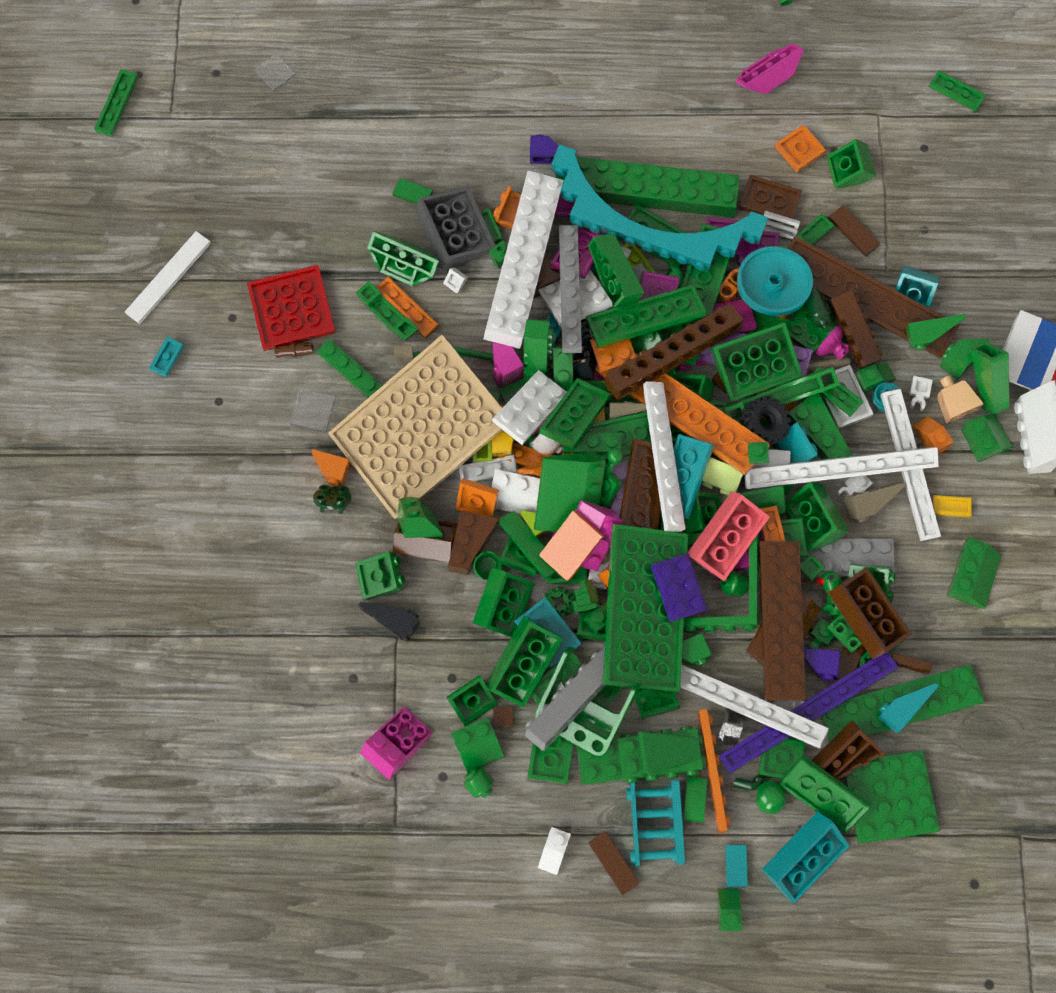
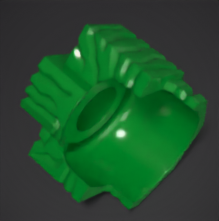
[571,579,600,614]

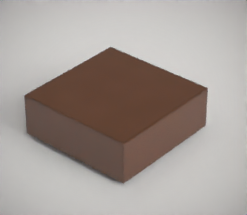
[493,707,513,728]

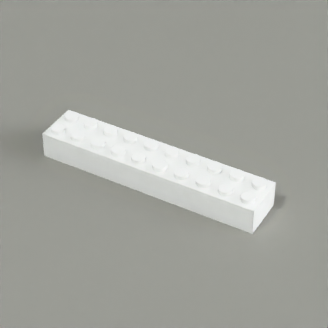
[483,171,563,349]

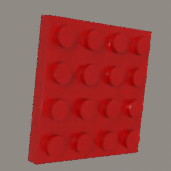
[247,265,336,351]

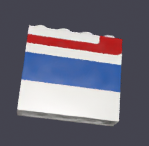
[1003,310,1056,390]

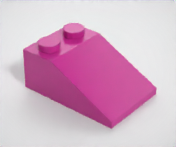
[492,342,523,388]

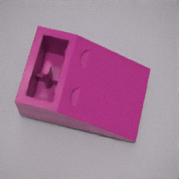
[360,707,433,780]

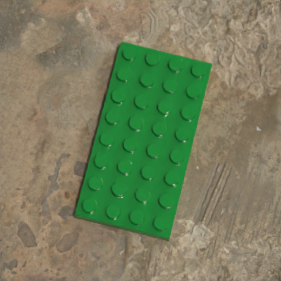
[602,524,688,692]

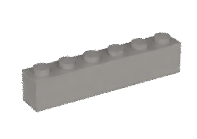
[525,646,605,751]

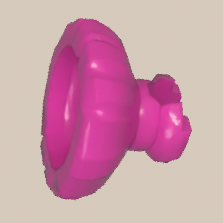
[816,326,850,360]

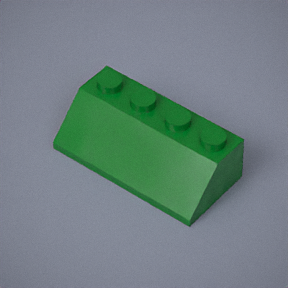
[485,615,563,708]

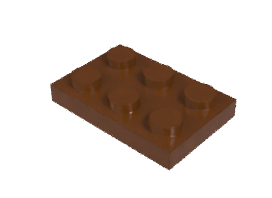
[739,175,802,219]

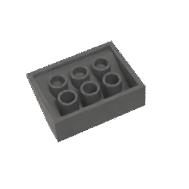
[415,187,496,271]

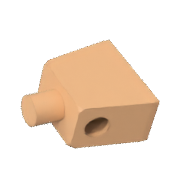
[937,376,983,424]

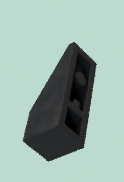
[358,602,421,642]

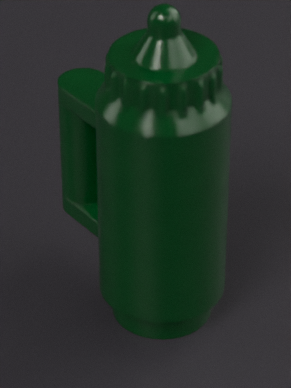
[805,287,836,329]

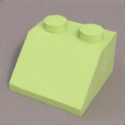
[702,457,743,496]

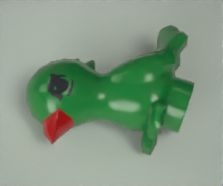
[815,571,843,619]

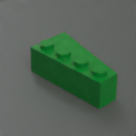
[588,233,644,309]
[524,319,554,384]
[787,393,853,460]

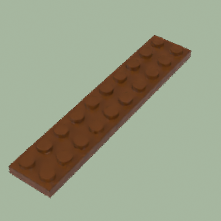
[787,236,960,359]

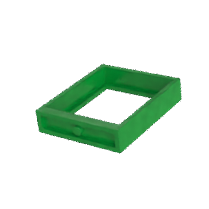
[683,533,761,633]

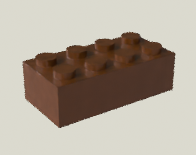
[828,567,912,659]

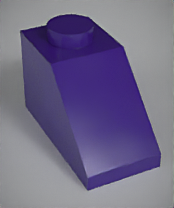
[530,134,559,164]
[804,648,841,682]

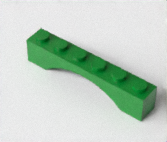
[722,366,840,423]

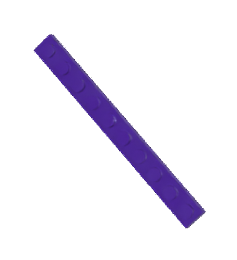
[719,652,898,774]

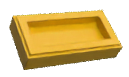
[931,495,972,518]

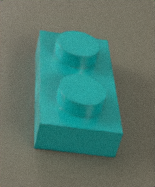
[149,337,185,378]

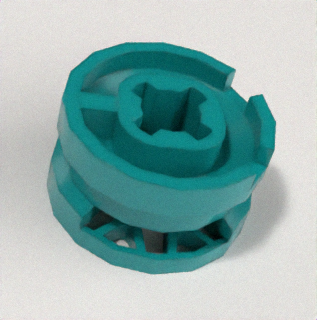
[872,382,899,412]

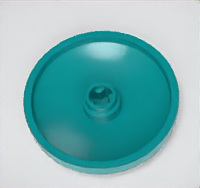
[737,246,813,316]

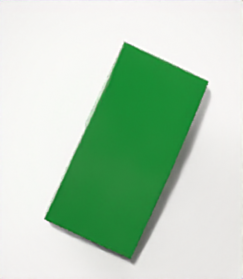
[684,777,708,823]

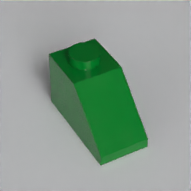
[855,363,896,394]
[682,633,712,666]
[717,889,742,931]

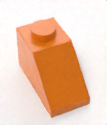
[911,417,954,454]
[311,449,351,486]

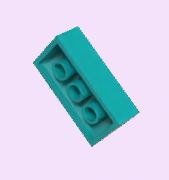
[761,811,850,904]

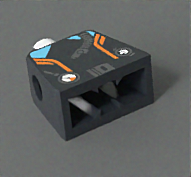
[551,342,596,381]

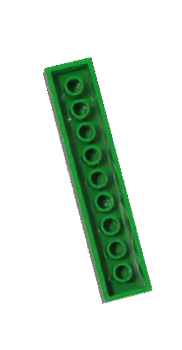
[555,156,740,218]

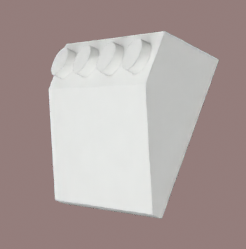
[1014,381,1056,474]

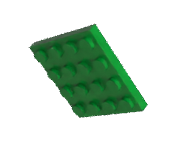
[845,750,940,844]

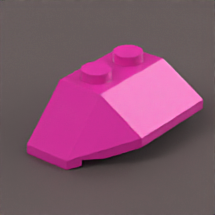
[736,43,803,94]

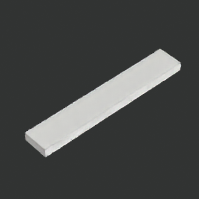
[125,231,211,324]

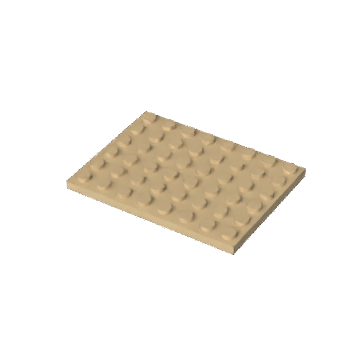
[328,335,502,520]

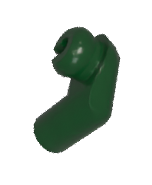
[734,775,764,791]

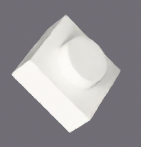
[443,267,468,294]

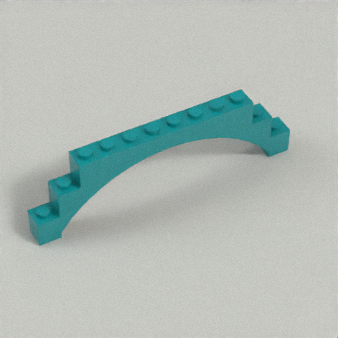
[551,144,768,271]

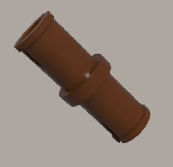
[274,342,314,358]

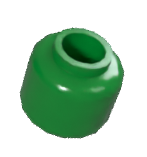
[720,571,749,598]
[464,767,494,798]

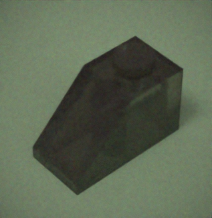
[717,708,745,746]

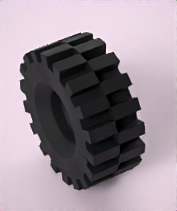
[739,396,791,446]

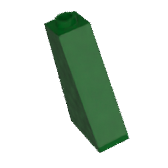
[970,342,1009,415]

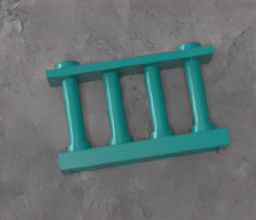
[626,780,685,867]

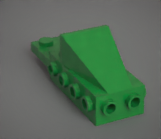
[577,726,706,785]

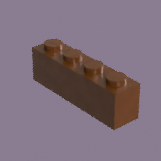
[829,290,883,370]

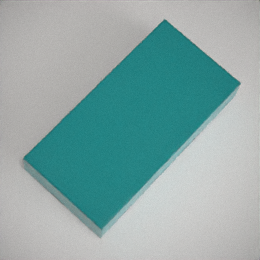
[725,845,748,887]

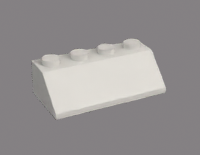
[491,469,540,514]

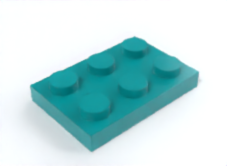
[514,597,581,668]

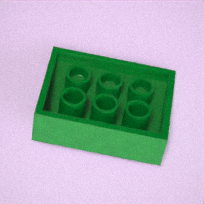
[710,322,803,401]
[534,451,606,532]

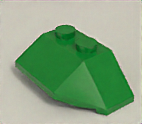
[367,231,440,286]

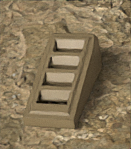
[610,403,647,419]

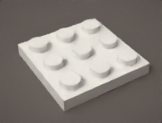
[539,270,612,329]

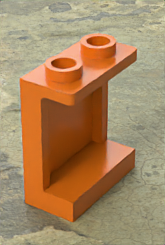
[493,186,521,230]

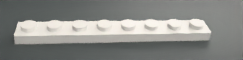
[643,381,685,532]
[881,389,941,542]
[680,664,829,748]

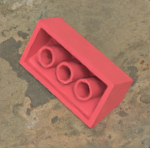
[688,491,769,581]

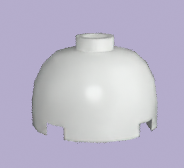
[529,434,563,455]

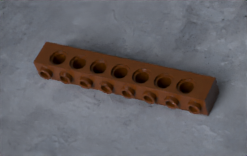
[605,303,744,400]

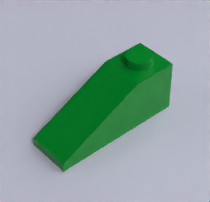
[906,314,966,351]

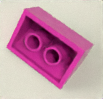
[576,500,622,571]

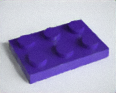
[651,553,707,622]

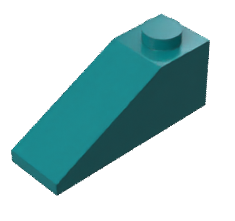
[878,683,938,734]

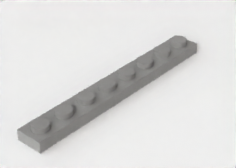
[559,225,582,353]

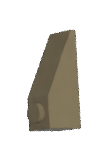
[844,482,905,522]

